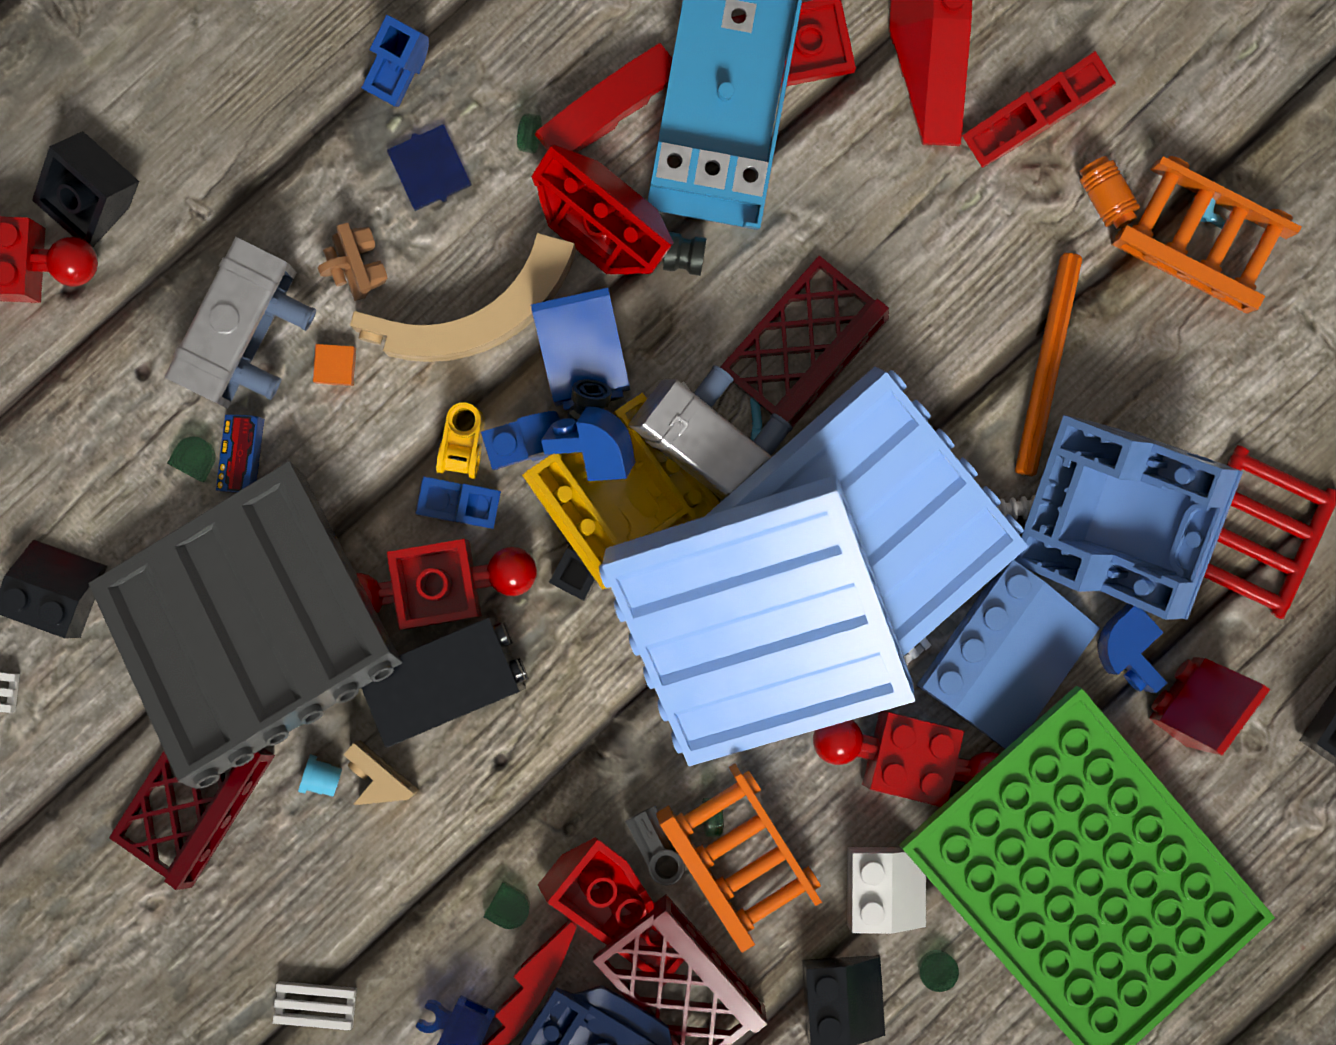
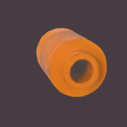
[1079,156,1140,229]

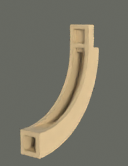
[350,233,576,362]

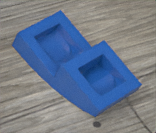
[415,476,501,529]

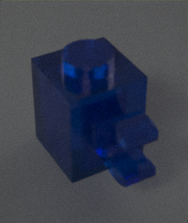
[416,995,496,1045]

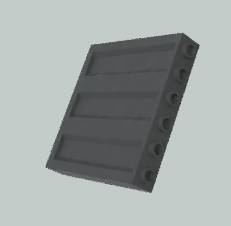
[88,461,403,789]

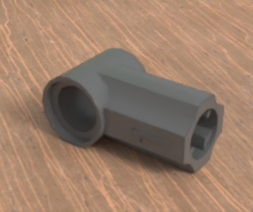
[625,805,686,886]

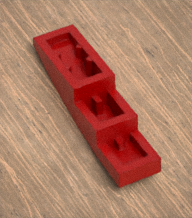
[535,43,673,153]
[962,51,1116,168]
[481,919,578,1045]

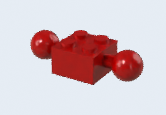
[0,216,98,303]
[356,539,537,630]
[813,710,999,807]

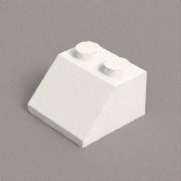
[847,847,926,934]

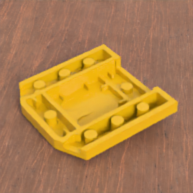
[522,392,719,589]

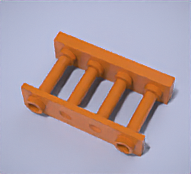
[1111,156,1302,314]
[656,763,822,953]

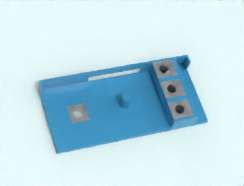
[648,0,802,230]

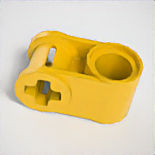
[436,402,485,479]

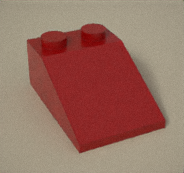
[1148,657,1271,755]

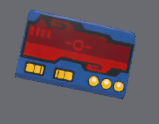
[216,414,265,493]

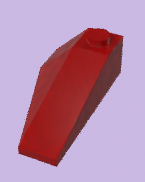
[889,0,973,146]
[537,837,684,986]

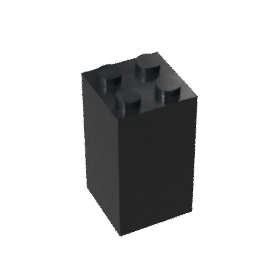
[361,618,529,748]

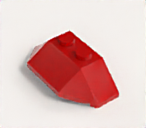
[531,144,674,274]

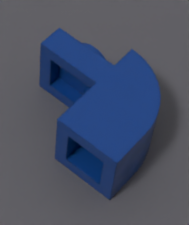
[362,14,429,107]
[541,407,635,481]
[481,411,560,470]
[1098,604,1167,693]

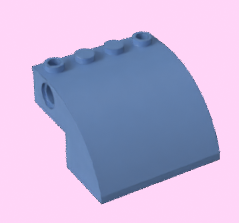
[1014,415,1243,620]

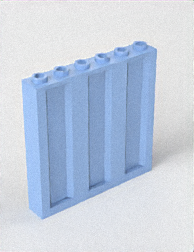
[704,366,1028,656]
[599,475,915,766]

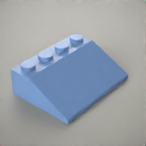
[916,560,1100,749]

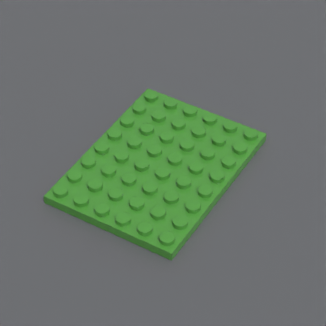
[899,686,1275,1045]

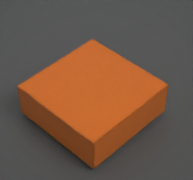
[313,344,356,386]

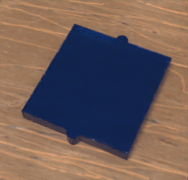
[387,124,472,211]

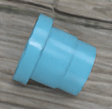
[298,754,342,797]

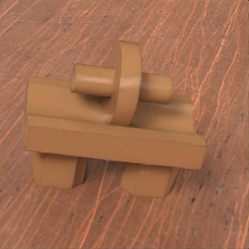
[318,223,388,301]

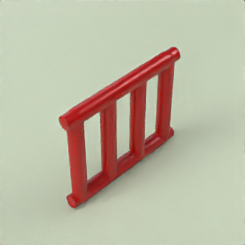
[1204,445,1336,619]

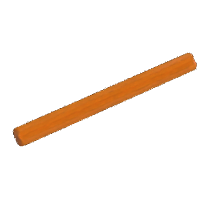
[1015,253,1082,477]

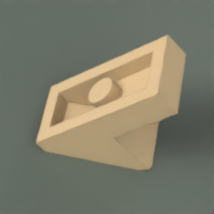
[344,740,419,805]

